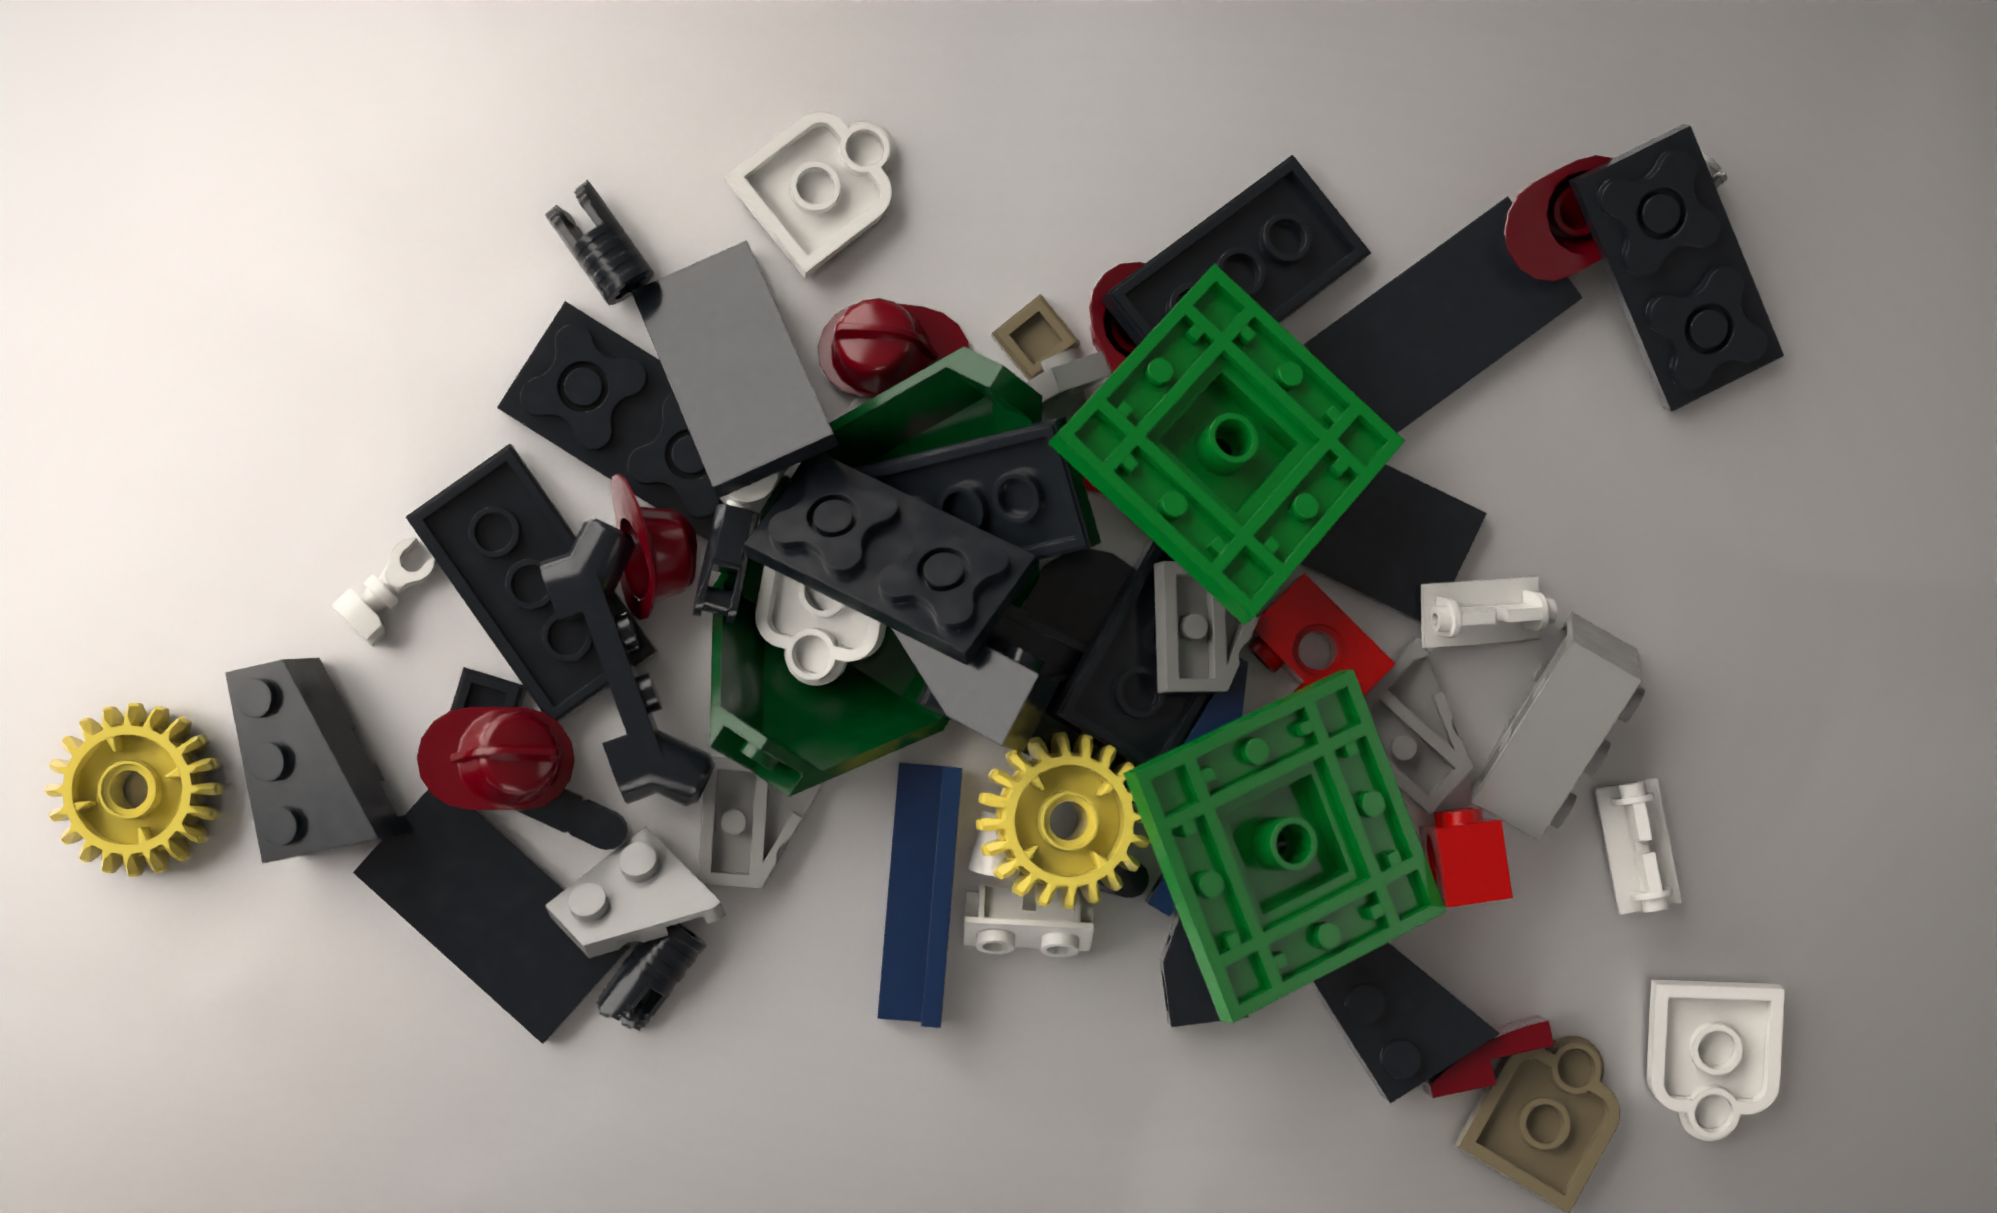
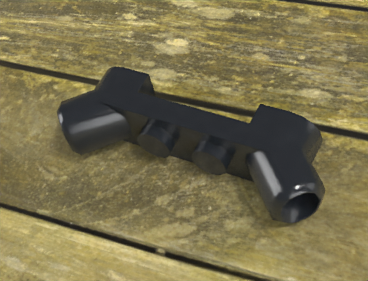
[539,518,715,806]

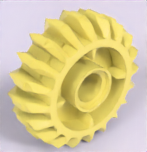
[44,703,225,877]
[976,732,1150,909]

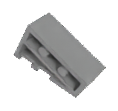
[1472,611,1645,841]

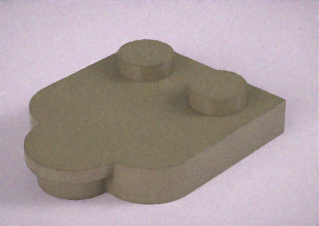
[1453,1036,1620,1213]

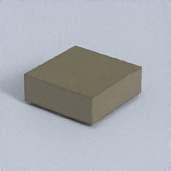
[991,294,1080,381]

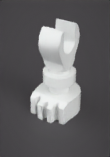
[332,537,437,647]

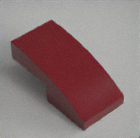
[1422,1015,1554,1098]

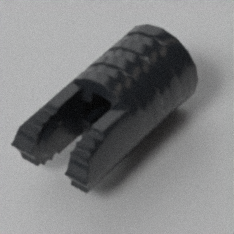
[545,179,654,305]
[596,923,707,1031]

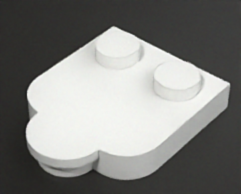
[726,111,896,278]
[755,565,886,686]
[1647,979,1785,1141]

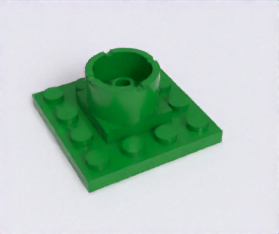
[1048,263,1405,625]
[1123,669,1446,1023]

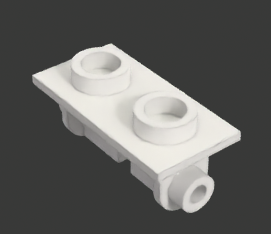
[1421,576,1558,648]
[1594,777,1682,915]
[964,885,1094,957]

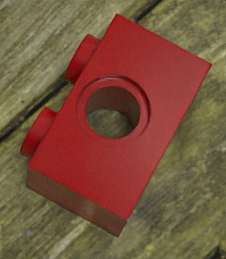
[1248,573,1396,696]
[1418,807,1513,907]

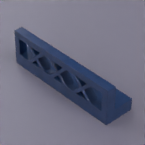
[877,763,963,1028]

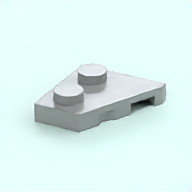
[545,826,726,958]

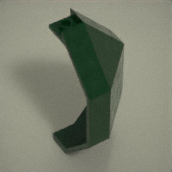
[710,347,1043,797]

